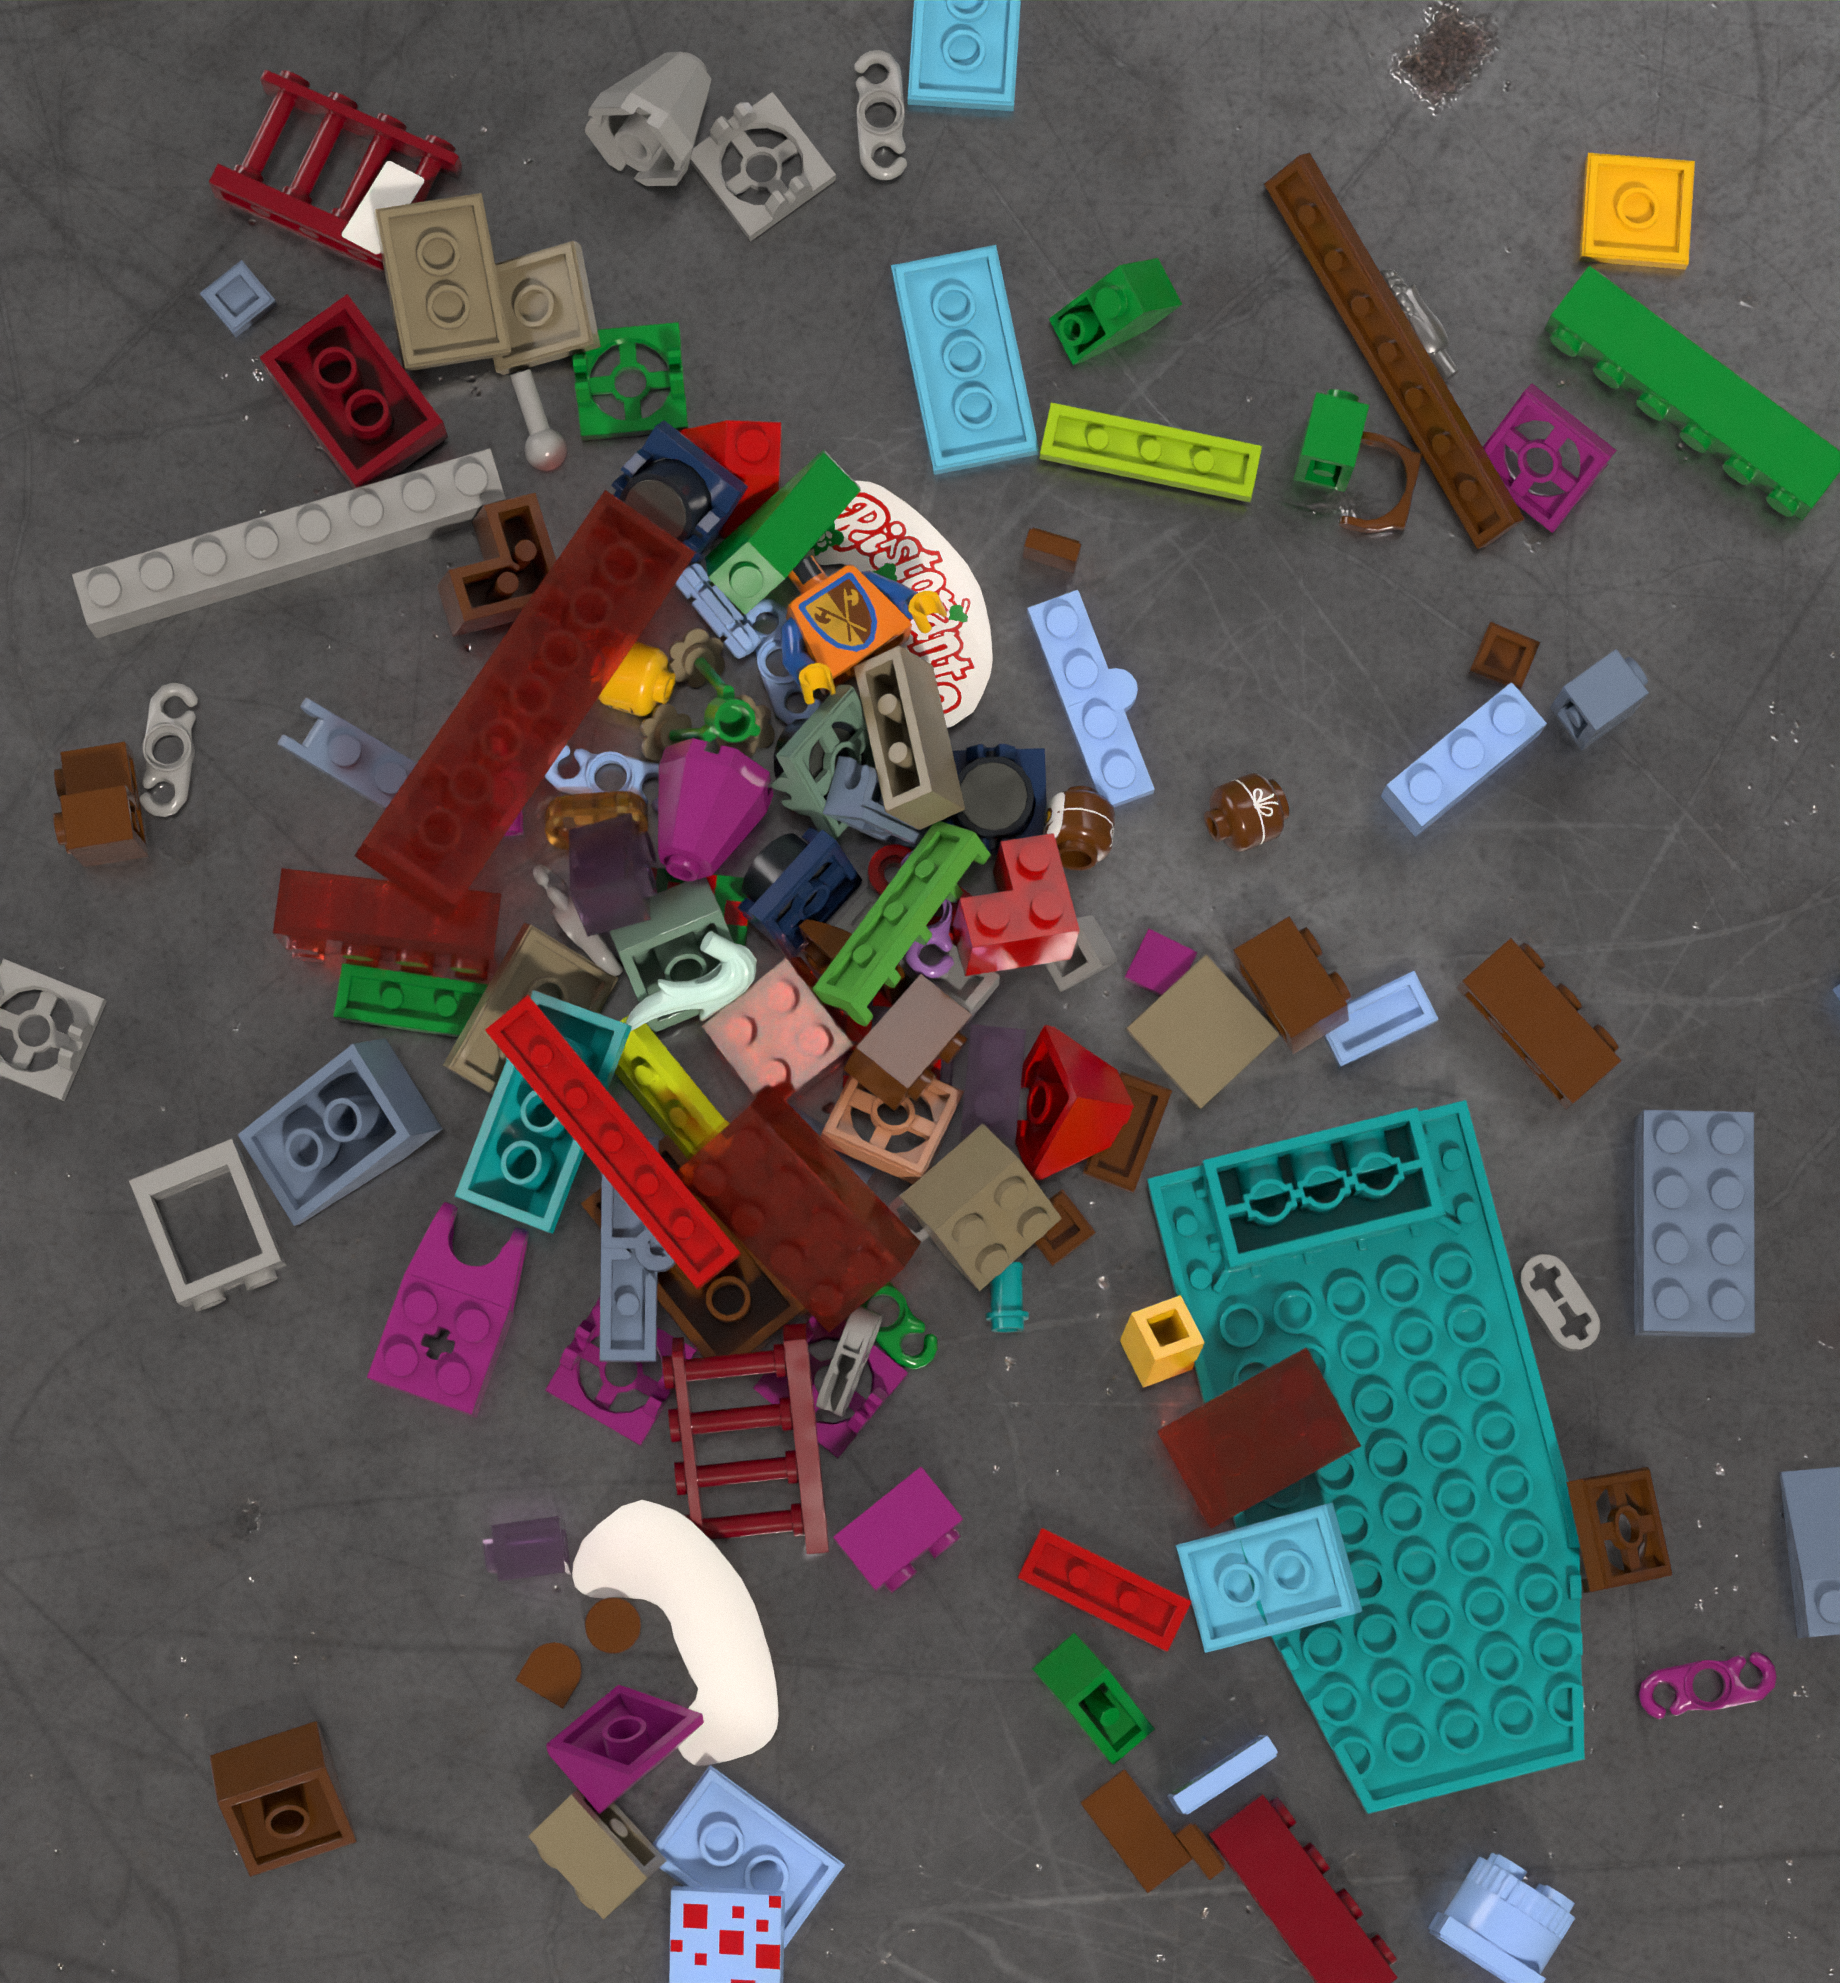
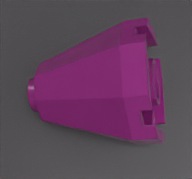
[658,738,773,881]

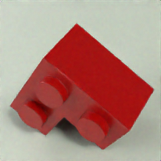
[952,833,1080,976]

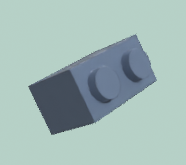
[1550,649,1649,750]

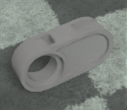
[816,1305,883,1417]

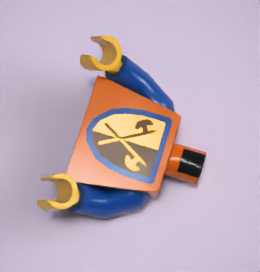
[781,555,947,705]

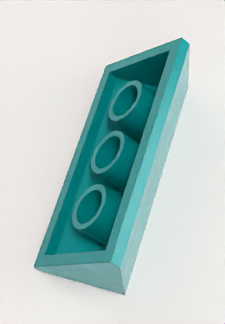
[455,990,632,1234]

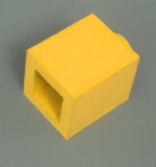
[1120,1295,1205,1388]

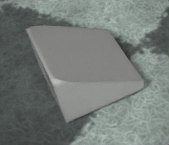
[1045,915,1117,992]

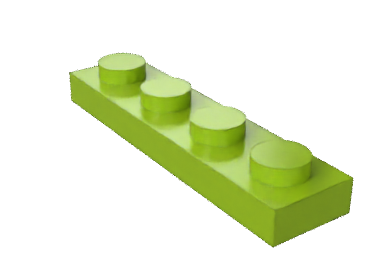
[1039,402,1262,502]

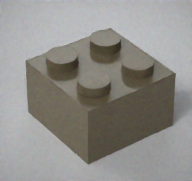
[899,1123,1062,1291]

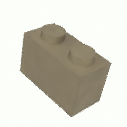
[528,1789,667,1920]

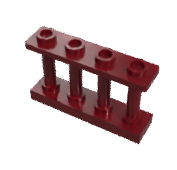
[209,70,462,273]
[662,1323,829,1554]

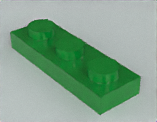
[334,963,489,1037]

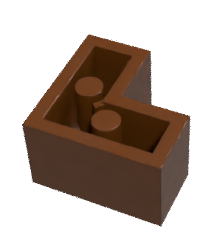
[437,493,567,637]
[53,741,149,867]

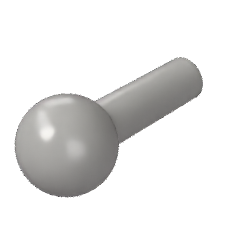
[510,369,567,471]

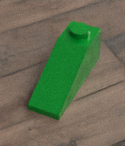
[705,449,861,615]

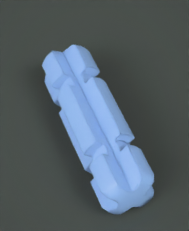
[675,563,761,659]

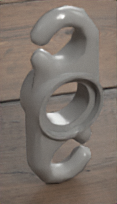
[854,50,907,180]
[139,682,198,817]
[532,864,623,976]

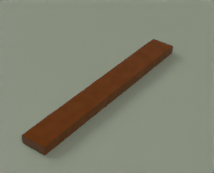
[1264,153,1525,549]

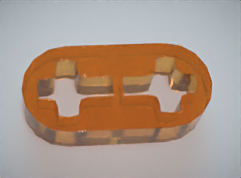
[545,791,648,850]

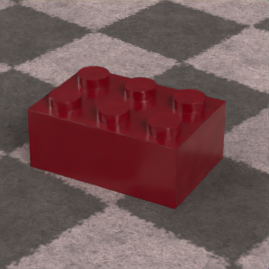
[259,294,448,489]

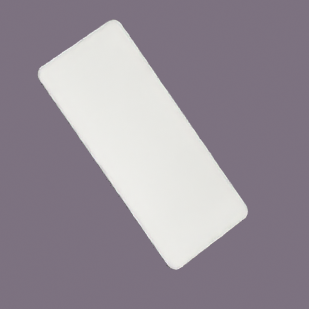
[342,161,424,254]

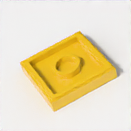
[1579,153,1695,270]

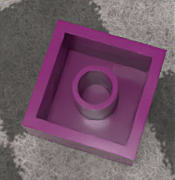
[833,1467,963,1594]

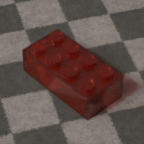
[273,868,510,981]
[675,1083,921,1333]

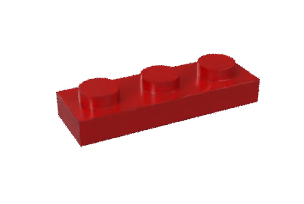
[1017,1528,1192,1652]

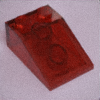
[1156,1347,1361,1529]

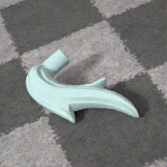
[626,931,757,1032]

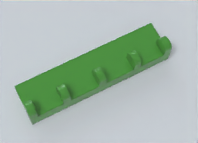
[812,821,991,1026]

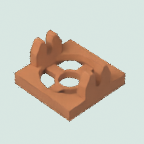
[819,1075,964,1184]

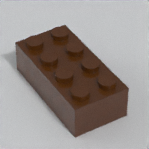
[581,1134,807,1381]

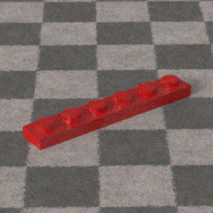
[485,995,742,1290]

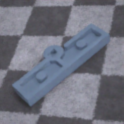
[600,1137,676,1362]

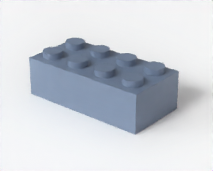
[1634,1110,1755,1338]

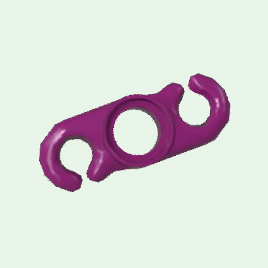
[1639,1651,1777,1719]

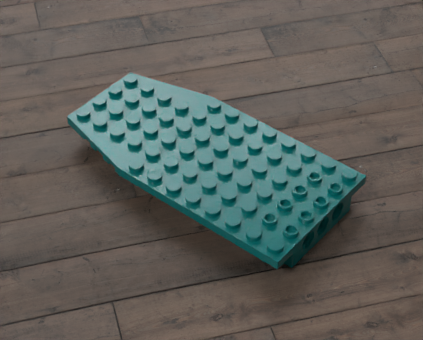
[1146,1100,1585,1814]

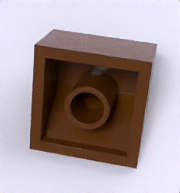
[210,1721,357,1877]

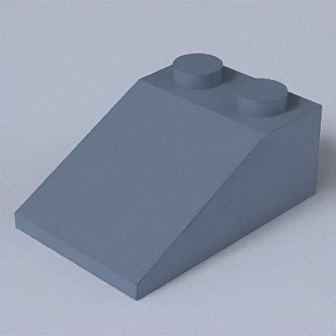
[237,1038,442,1226]
[1779,1467,1840,1638]

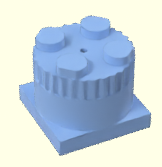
[1428,1853,1575,1983]

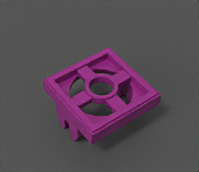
[1483,383,1617,533]
[545,1297,697,1446]
[753,1303,908,1459]

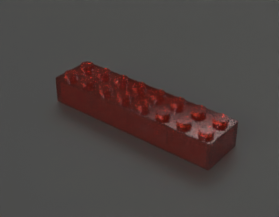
[354,490,696,919]

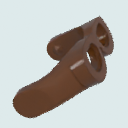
[1339,431,1422,533]

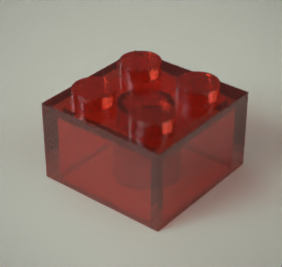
[702,957,864,1113]

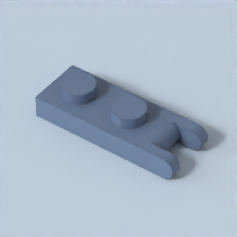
[277,698,431,820]

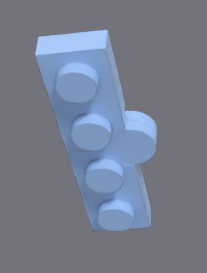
[1027,590,1155,808]

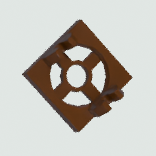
[1566,1467,1672,1593]

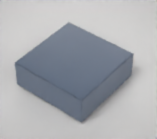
[200,260,277,338]

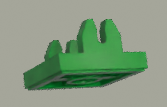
[573,322,688,441]

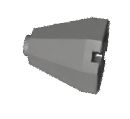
[585,52,712,186]

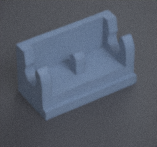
[823,756,933,849]

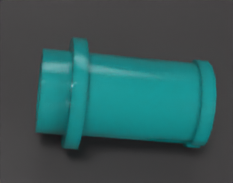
[985,1262,1029,1333]

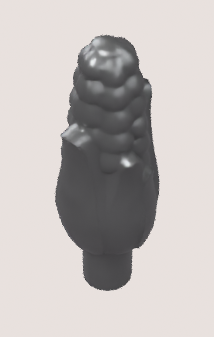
[1380,269,1459,382]

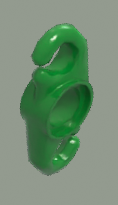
[829,1253,938,1370]

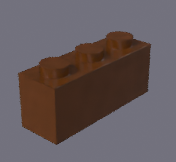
[1456,938,1622,1110]

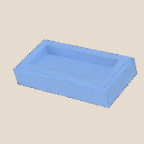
[1323,971,1438,1068]

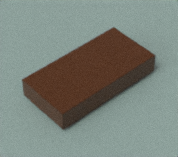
[1082,1071,1172,1194]
[1080,1769,1192,1893]

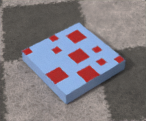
[669,1886,785,1983]

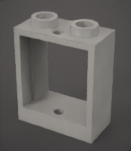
[129,1139,287,1311]

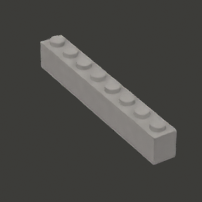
[72,448,506,639]

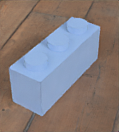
[1381,682,1547,837]

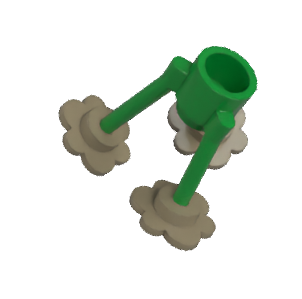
[640,627,775,761]

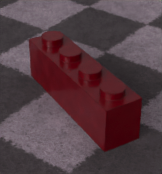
[1206,1793,1398,1983]

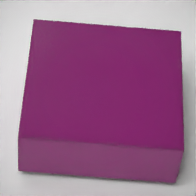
[1124,928,1198,997]

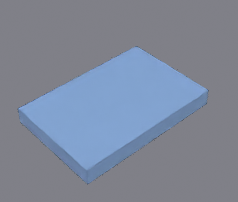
[653,1765,845,1948]

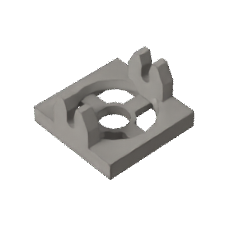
[690,92,836,242]
[0,959,107,1102]

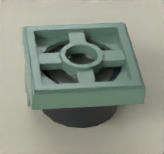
[771,685,877,840]

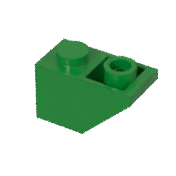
[1049,258,1183,365]

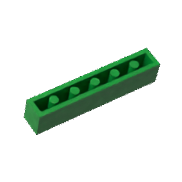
[1544,265,1840,521]

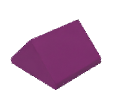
[546,1685,704,1814]

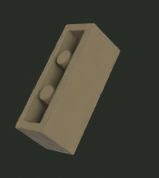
[854,645,965,830]

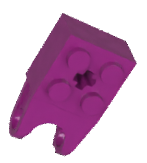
[367,1202,529,1418]

